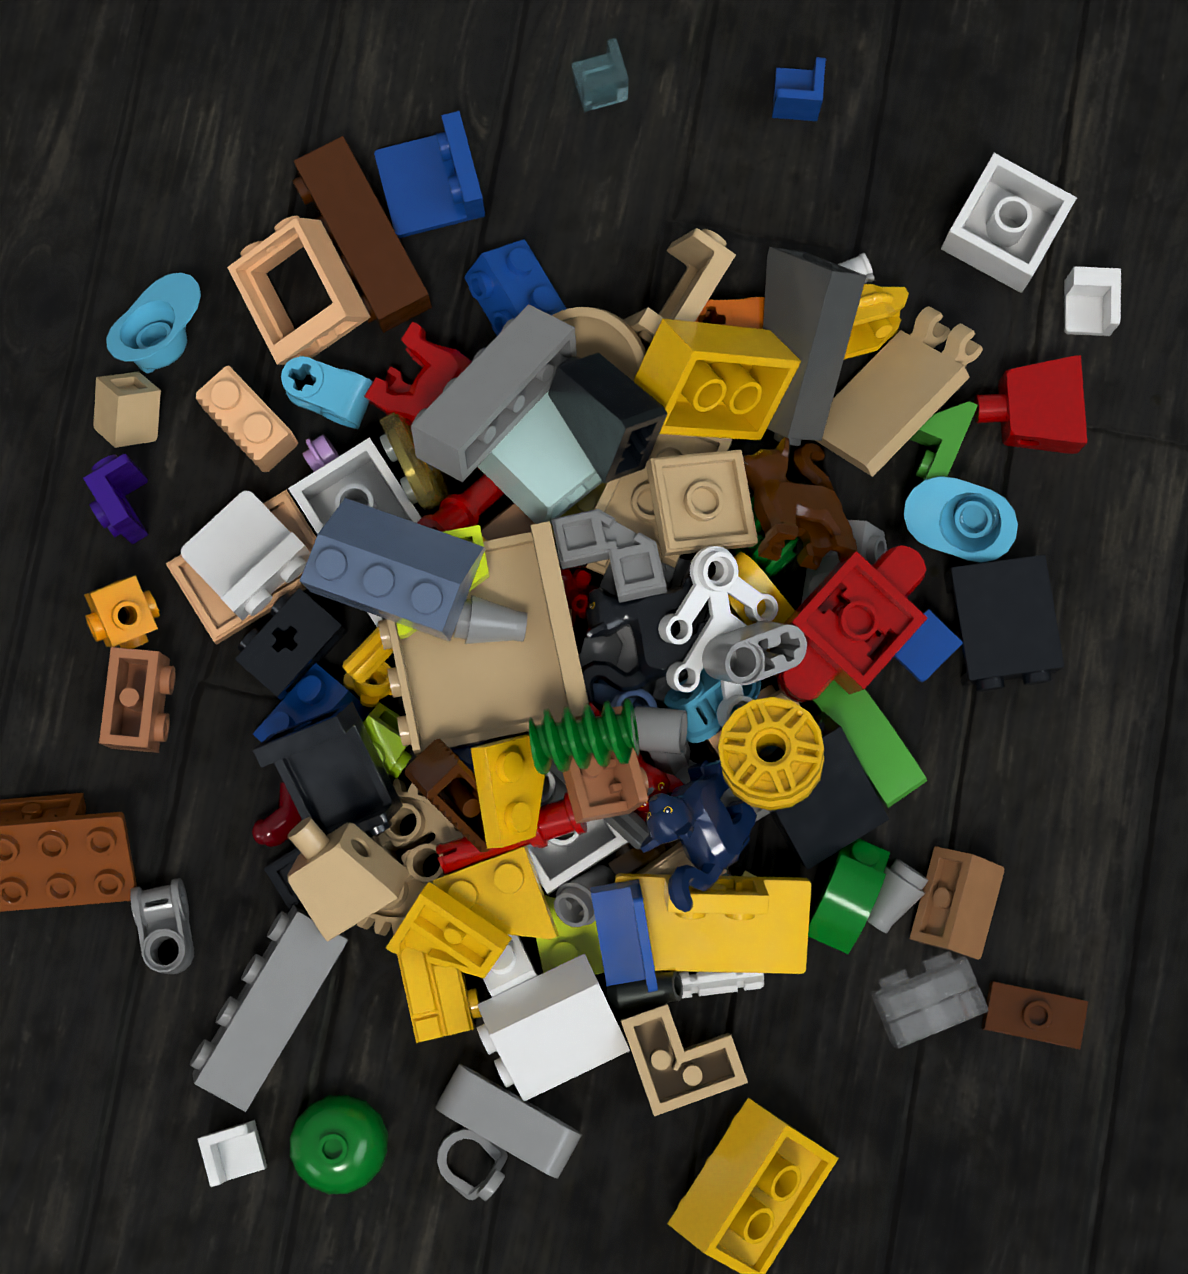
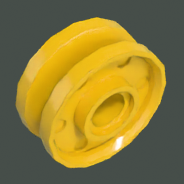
[718,697,824,810]

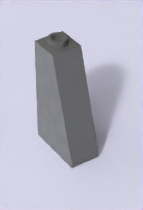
[763,247,867,446]

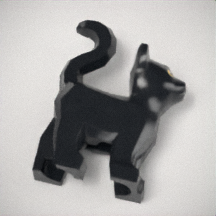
[581,573,708,703]

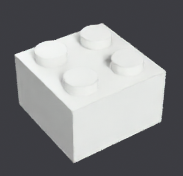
[941,153,1077,293]

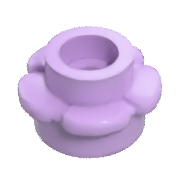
[302,434,339,472]

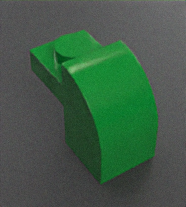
[808,838,890,954]

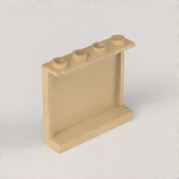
[378,521,589,757]

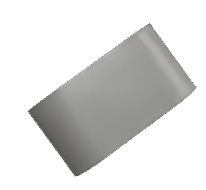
[702,620,807,685]

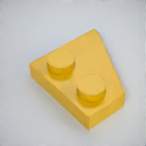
[471,733,545,848]
[432,846,559,939]
[386,882,512,978]

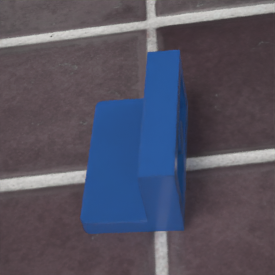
[590,879,658,993]

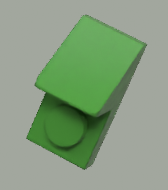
[910,401,978,482]

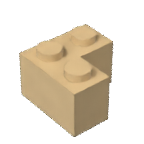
[620,1003,748,1116]

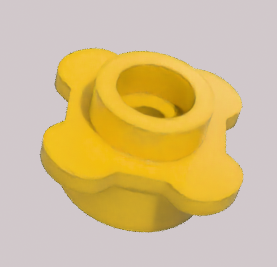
[343,662,392,707]

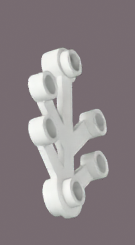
[658,546,778,727]

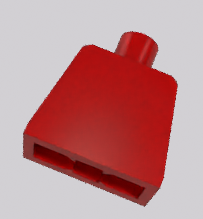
[974,355,1087,454]

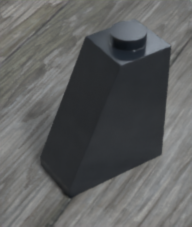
[548,352,668,483]

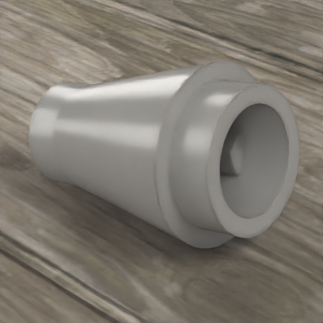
[453,595,527,644]
[867,858,929,933]
[554,864,615,927]

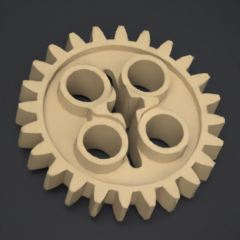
[357,779,465,936]

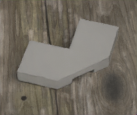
[551,509,667,603]

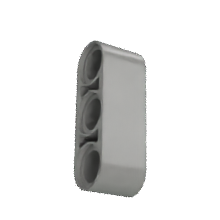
[435,1064,582,1179]

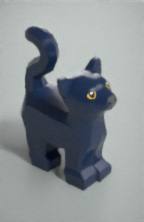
[640,759,757,912]

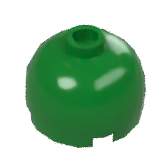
[290,1095,388,1194]

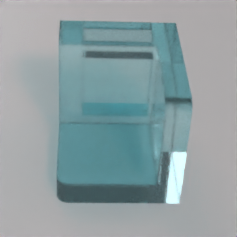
[572,38,629,112]

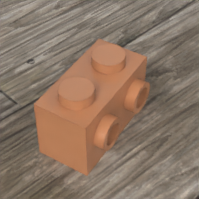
[99,647,175,753]

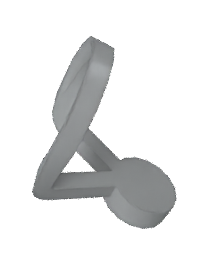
[437,1128,508,1201]

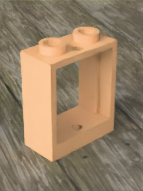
[227,216,371,365]

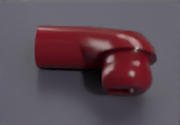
[252,783,302,847]

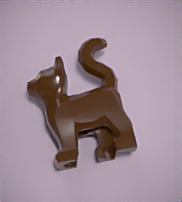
[743,437,857,570]

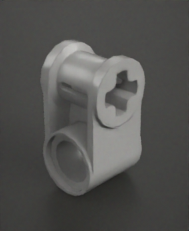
[130,878,194,974]

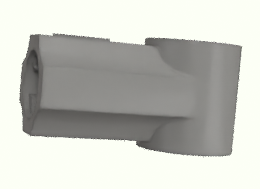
[634,706,691,776]

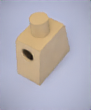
[287,817,409,942]

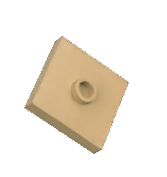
[646,450,758,556]

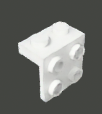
[181,491,310,620]

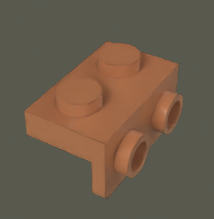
[562,706,649,824]

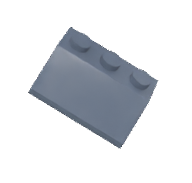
[300,498,485,642]

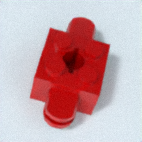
[777,545,928,703]

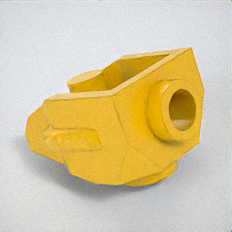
[844,284,909,359]

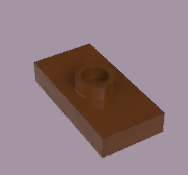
[982,981,1089,1050]

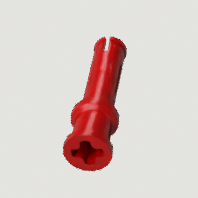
[417,474,504,532]
[436,792,587,875]

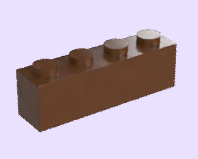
[292,136,432,333]

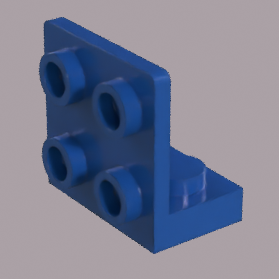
[374,111,485,238]

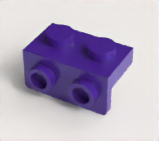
[83,454,148,545]

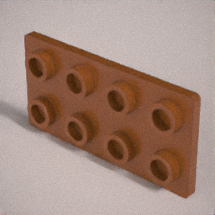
[0,793,137,912]

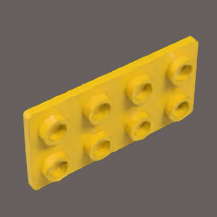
[615,873,811,974]

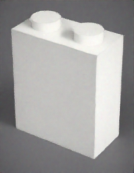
[477,954,630,1102]

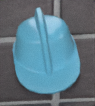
[106,272,201,374]
[904,476,1018,563]

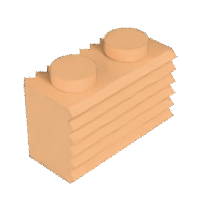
[196,365,298,472]

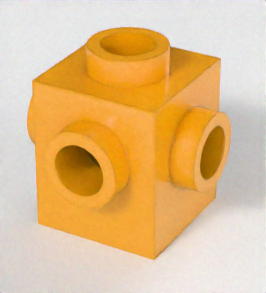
[84,575,160,649]

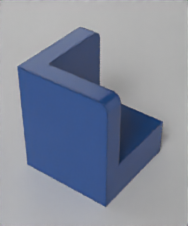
[772,57,826,121]
[890,609,963,682]

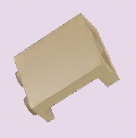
[623,228,736,352]

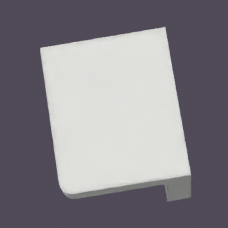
[1064,267,1121,336]
[198,1120,267,1187]

